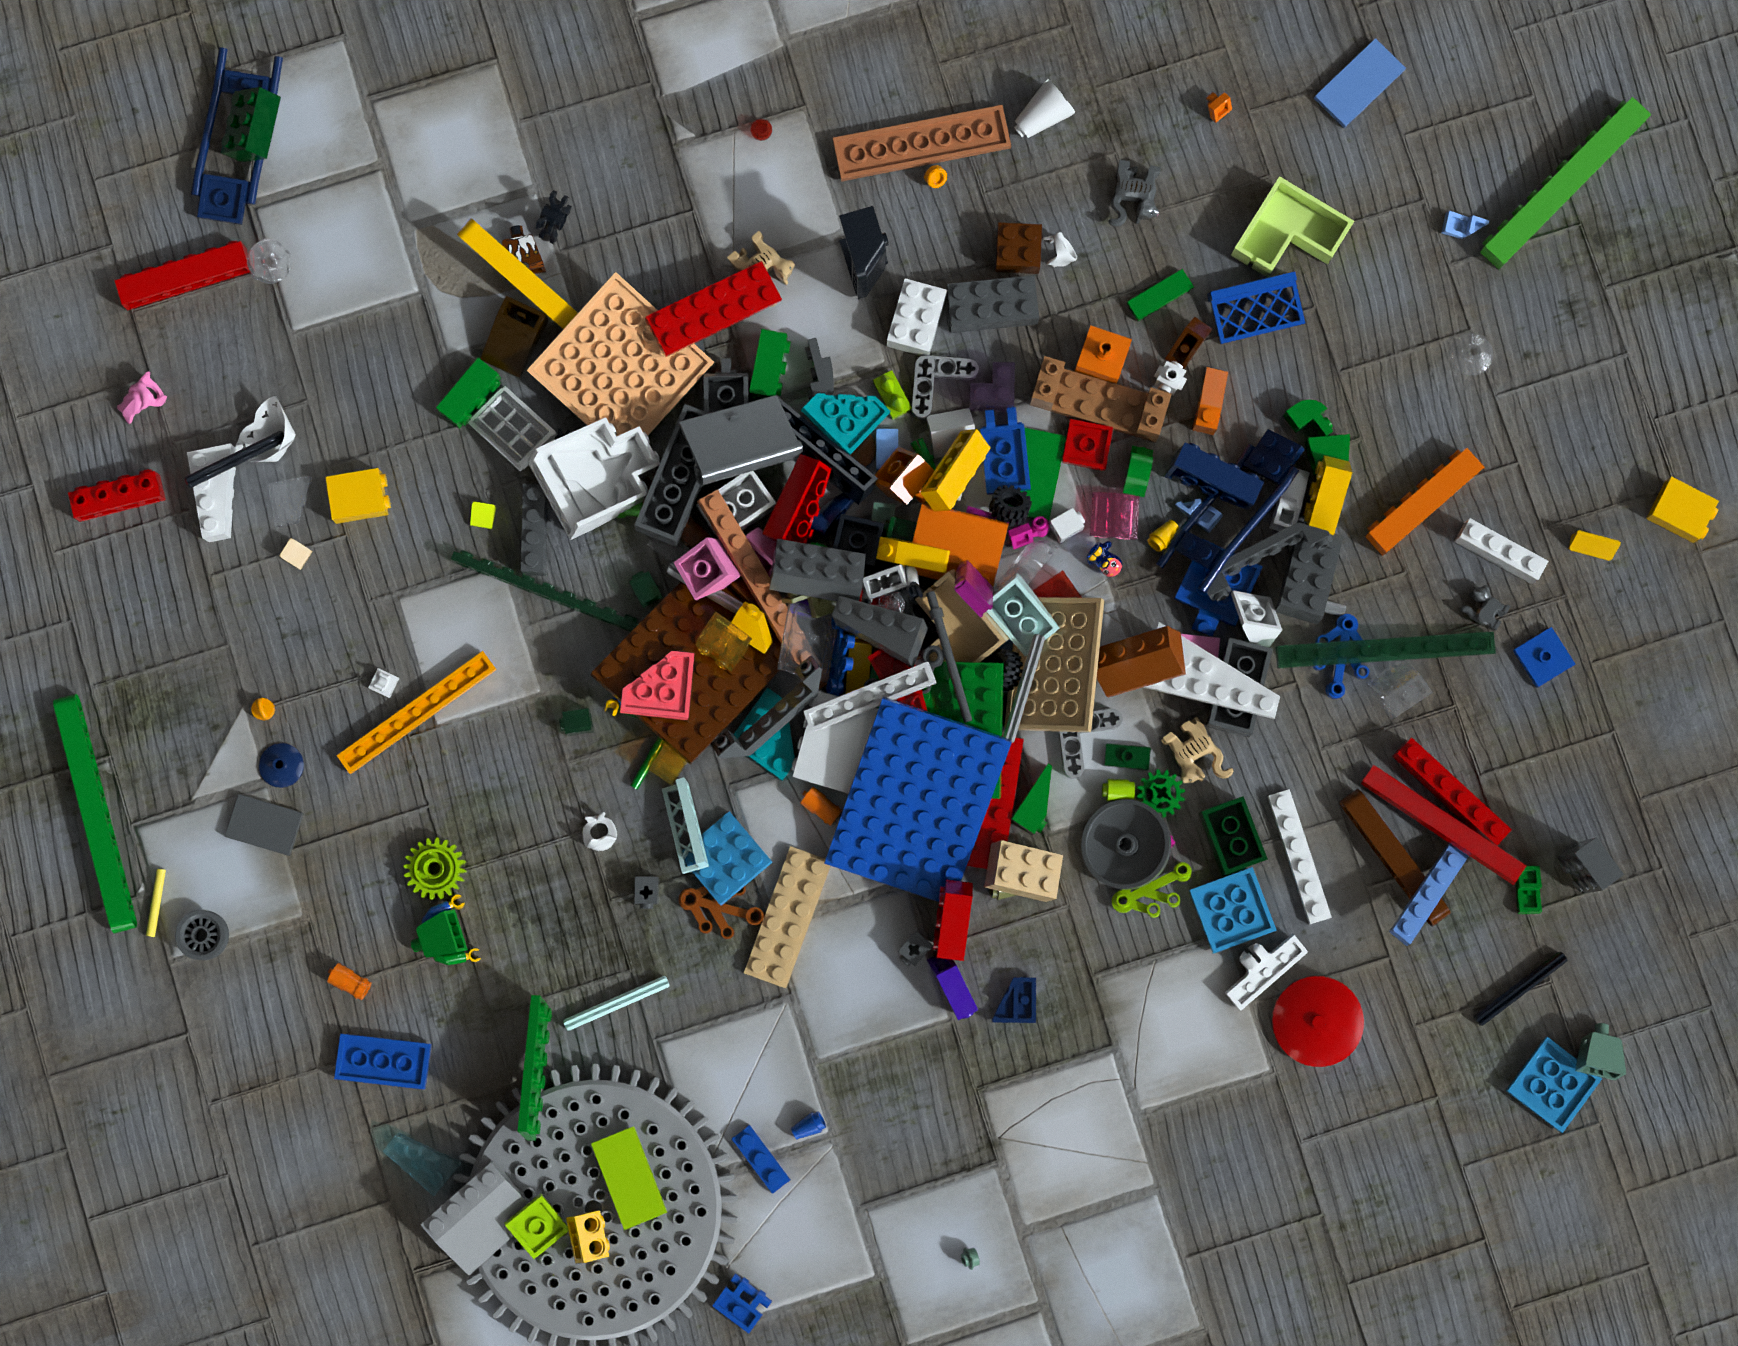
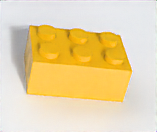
[1303,455,1352,535]

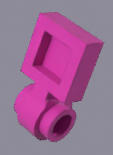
[1008,516,1050,550]

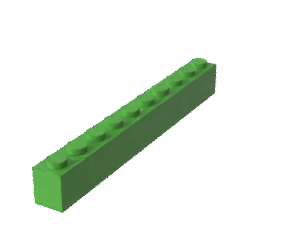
[1480,97,1652,270]

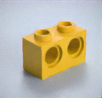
[566,1210,610,1264]

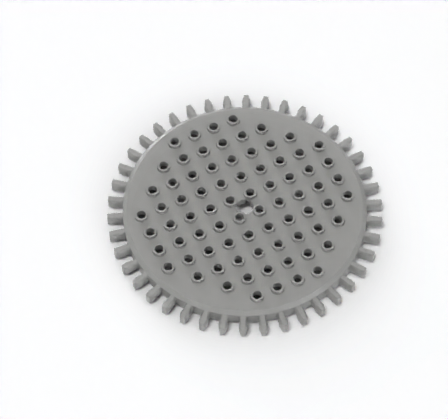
[450,1064,738,1346]

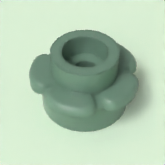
[961,1248,980,1270]

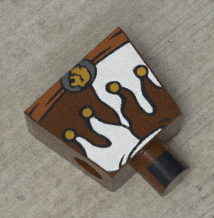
[502,225,546,280]

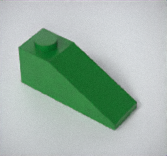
[1011,763,1052,835]

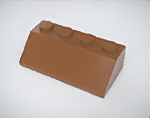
[1097,626,1186,698]

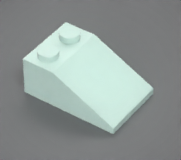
[986,573,1060,656]

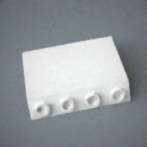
[792,690,878,794]

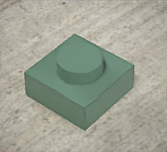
[872,502,896,526]

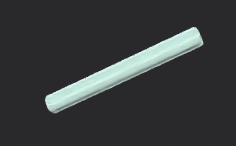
[563,976,669,1030]

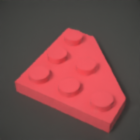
[620,651,694,720]

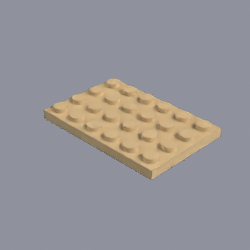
[1004,597,1104,732]

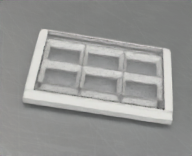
[468,386,557,471]

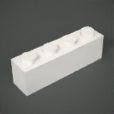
[1454,518,1548,584]

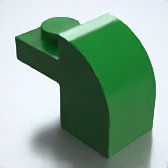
[1283,399,1333,437]
[1123,445,1154,497]

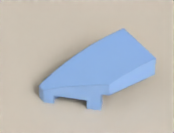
[1441,211,1489,239]
[876,429,898,472]
[1175,499,1223,533]

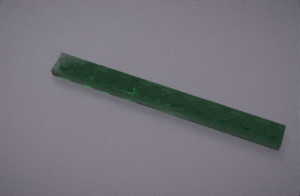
[451,550,639,632]
[1275,631,1496,669]

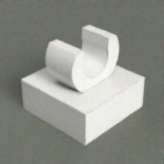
[368,668,399,698]

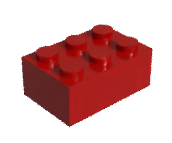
[933,879,973,961]

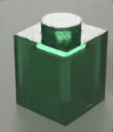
[629,571,663,608]
[559,708,594,736]

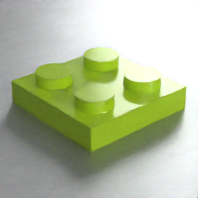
[505,1193,569,1259]

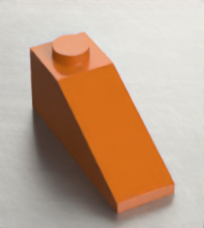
[1192,367,1228,435]

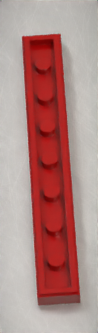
[1361,765,1526,885]

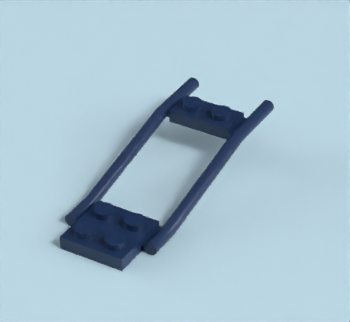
[191,47,283,225]
[1156,429,1305,593]

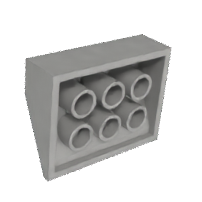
[421,1161,529,1275]

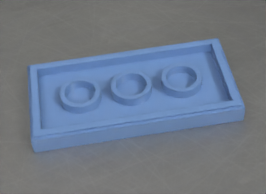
[1314,38,1406,128]

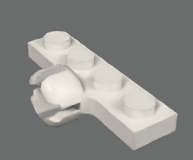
[1225,934,1308,1011]

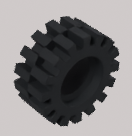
[989,485,1032,526]
[988,649,1023,691]

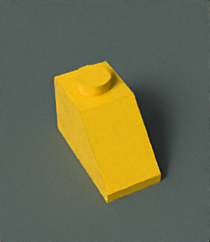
[727,602,773,654]

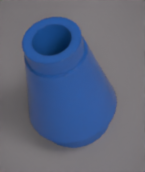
[791,1111,826,1140]

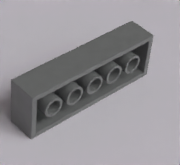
[635,404,709,547]

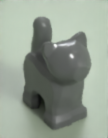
[1461,585,1511,631]

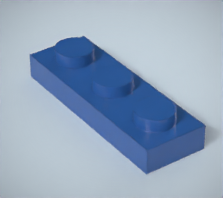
[732,1125,791,1194]

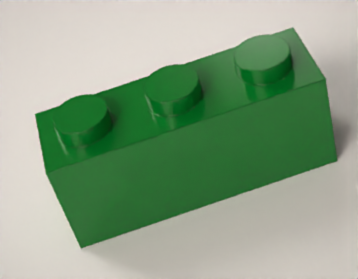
[749,329,791,399]
[436,358,501,429]

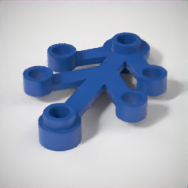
[1311,614,1373,699]
[826,618,855,696]

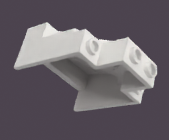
[528,417,660,540]

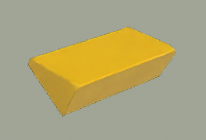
[1569,530,1621,561]

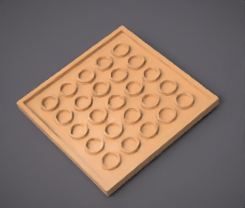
[527,272,714,437]

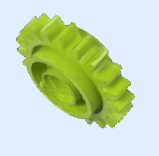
[403,837,467,900]

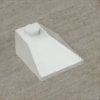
[1231,591,1282,647]

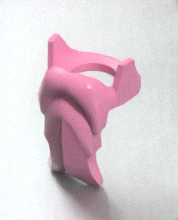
[117,371,167,424]

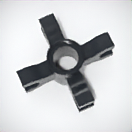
[535,190,572,244]

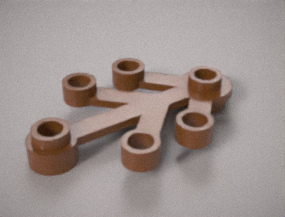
[679,886,764,939]

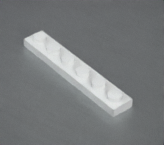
[803,662,936,732]
[1267,789,1332,924]

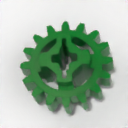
[1136,769,1185,818]

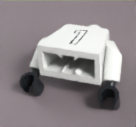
[861,565,923,604]

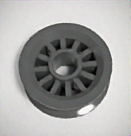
[175,910,229,960]

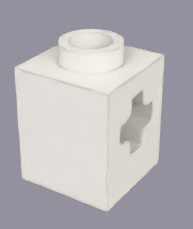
[1049,508,1085,543]

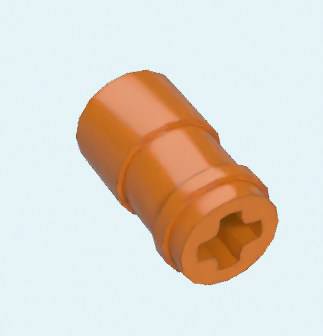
[800,786,842,826]
[327,963,372,1000]

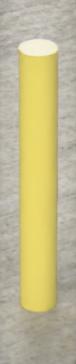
[146,869,166,937]

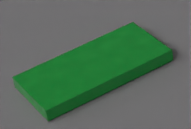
[1007,428,1066,522]

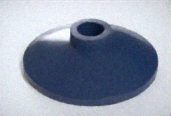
[259,743,304,788]

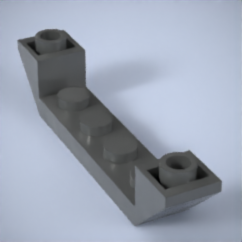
[1207,522,1333,602]
[711,655,822,759]

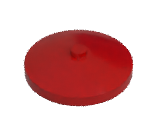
[1272,976,1364,1067]

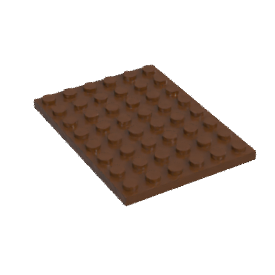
[591,582,810,765]

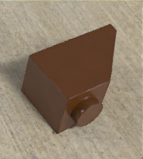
[1165,317,1212,369]

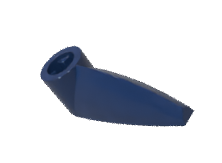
[811,493,854,538]

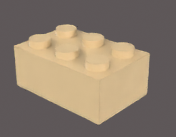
[984,840,1063,902]

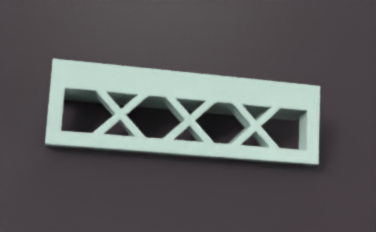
[662,777,709,874]

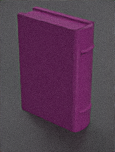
[954,560,994,618]

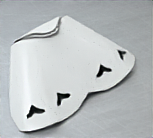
[235,396,296,462]

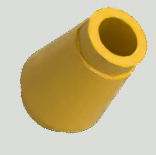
[1147,520,1179,552]

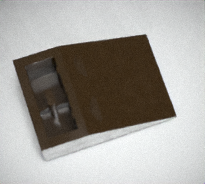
[481,296,549,378]

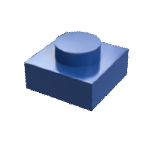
[1192,608,1221,636]

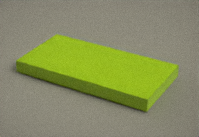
[591,1126,667,1230]

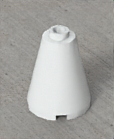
[1014,79,1075,138]

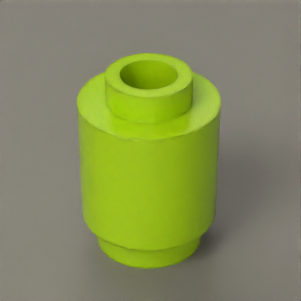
[1102,779,1135,801]

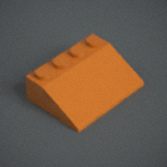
[913,502,1009,586]

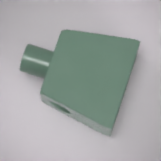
[1575,1023,1626,1081]

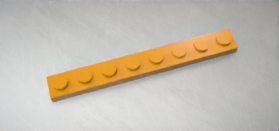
[337,651,497,774]

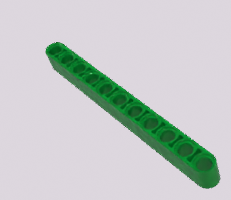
[53,694,137,934]

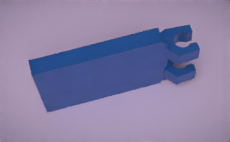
[980,407,1031,495]

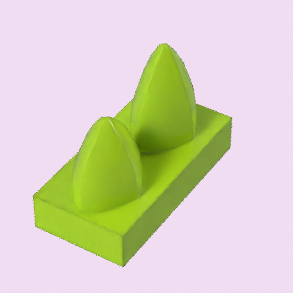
[873,370,912,420]

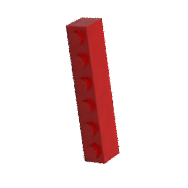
[114,241,253,311]
[1392,737,1512,846]

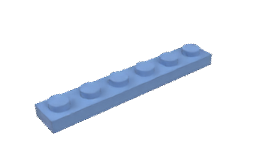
[1389,843,1469,946]

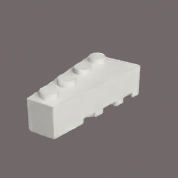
[187,444,237,542]

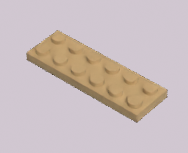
[744,846,831,988]

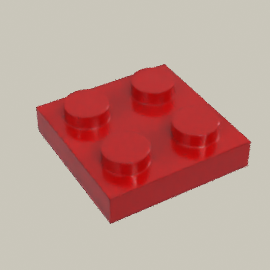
[1062,419,1113,471]

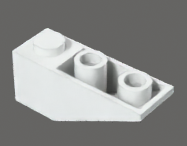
[1269,469,1310,531]

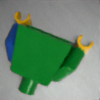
[411,894,481,965]

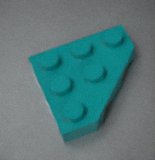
[801,393,891,455]
[733,688,795,781]

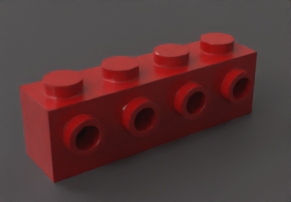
[68,469,166,522]

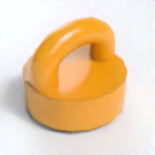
[924,165,947,188]
[251,698,275,721]

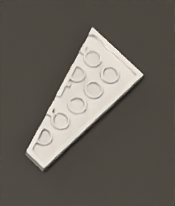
[1143,622,1280,719]

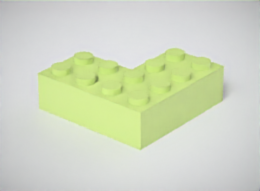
[1231,176,1354,278]

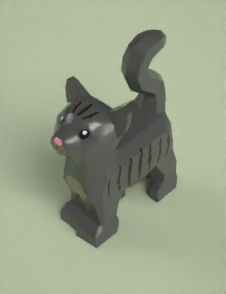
[1108,160,1161,226]

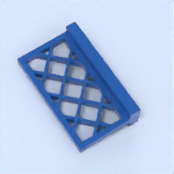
[1207,272,1305,344]

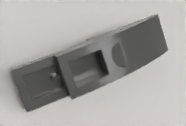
[805,338,834,401]

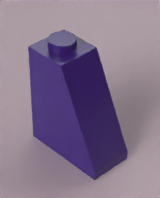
[927,955,978,1020]

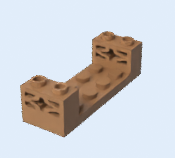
[1030,356,1172,443]

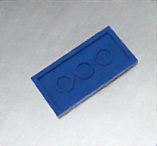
[334,1034,432,1090]

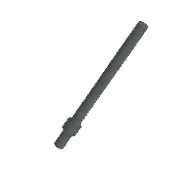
[926,591,972,723]

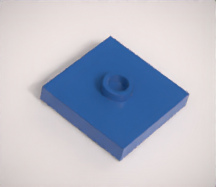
[1513,627,1575,688]

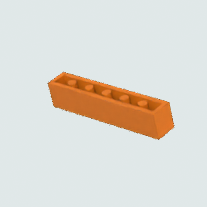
[1365,448,1485,556]

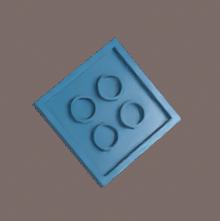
[682,811,773,906]
[1189,867,1277,954]
[1506,1037,1602,1133]

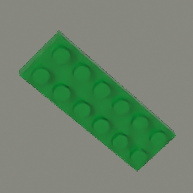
[517,995,552,1141]

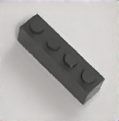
[521,484,548,576]

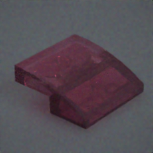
[1090,492,1139,540]

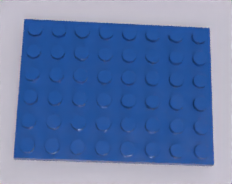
[824,697,1012,902]

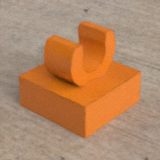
[1206,92,1232,123]

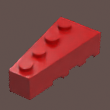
[762,454,831,544]

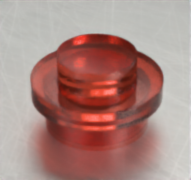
[751,119,772,141]

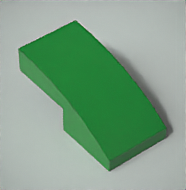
[1516,866,1542,914]

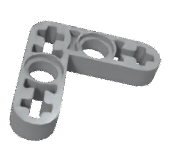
[912,355,979,420]
[1058,709,1123,779]

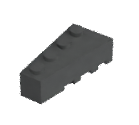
[832,596,928,668]

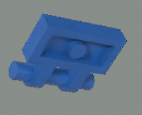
[712,1273,772,1334]

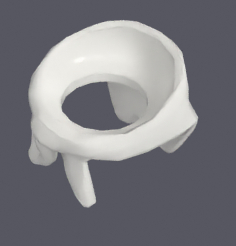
[1043,232,1077,267]
[582,812,617,851]

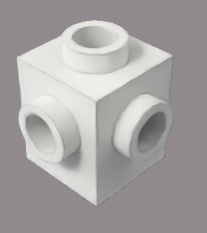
[1154,361,1187,396]

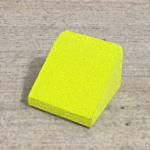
[470,502,496,529]

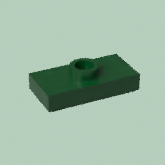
[1104,743,1151,770]

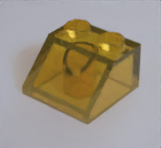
[695,612,752,672]

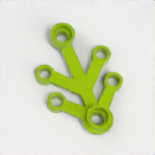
[1112,862,1192,918]

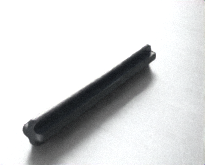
[184,431,284,488]
[1474,952,1568,1026]

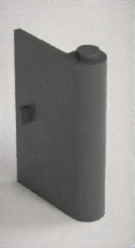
[679,395,803,485]

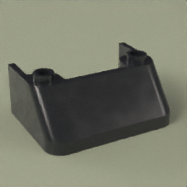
[839,206,889,299]

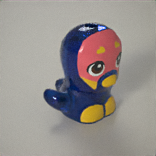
[1087,541,1123,577]

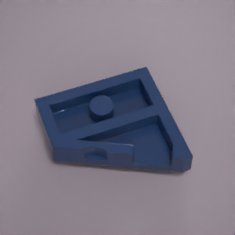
[992,977,1036,1023]

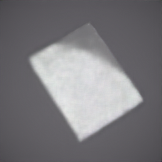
[777,602,836,683]

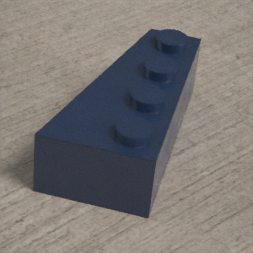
[1164,442,1264,510]

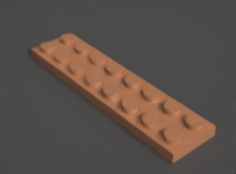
[833,105,1011,182]

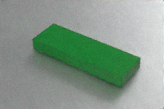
[1126,269,1194,321]

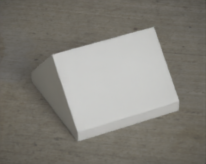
[926,408,975,459]

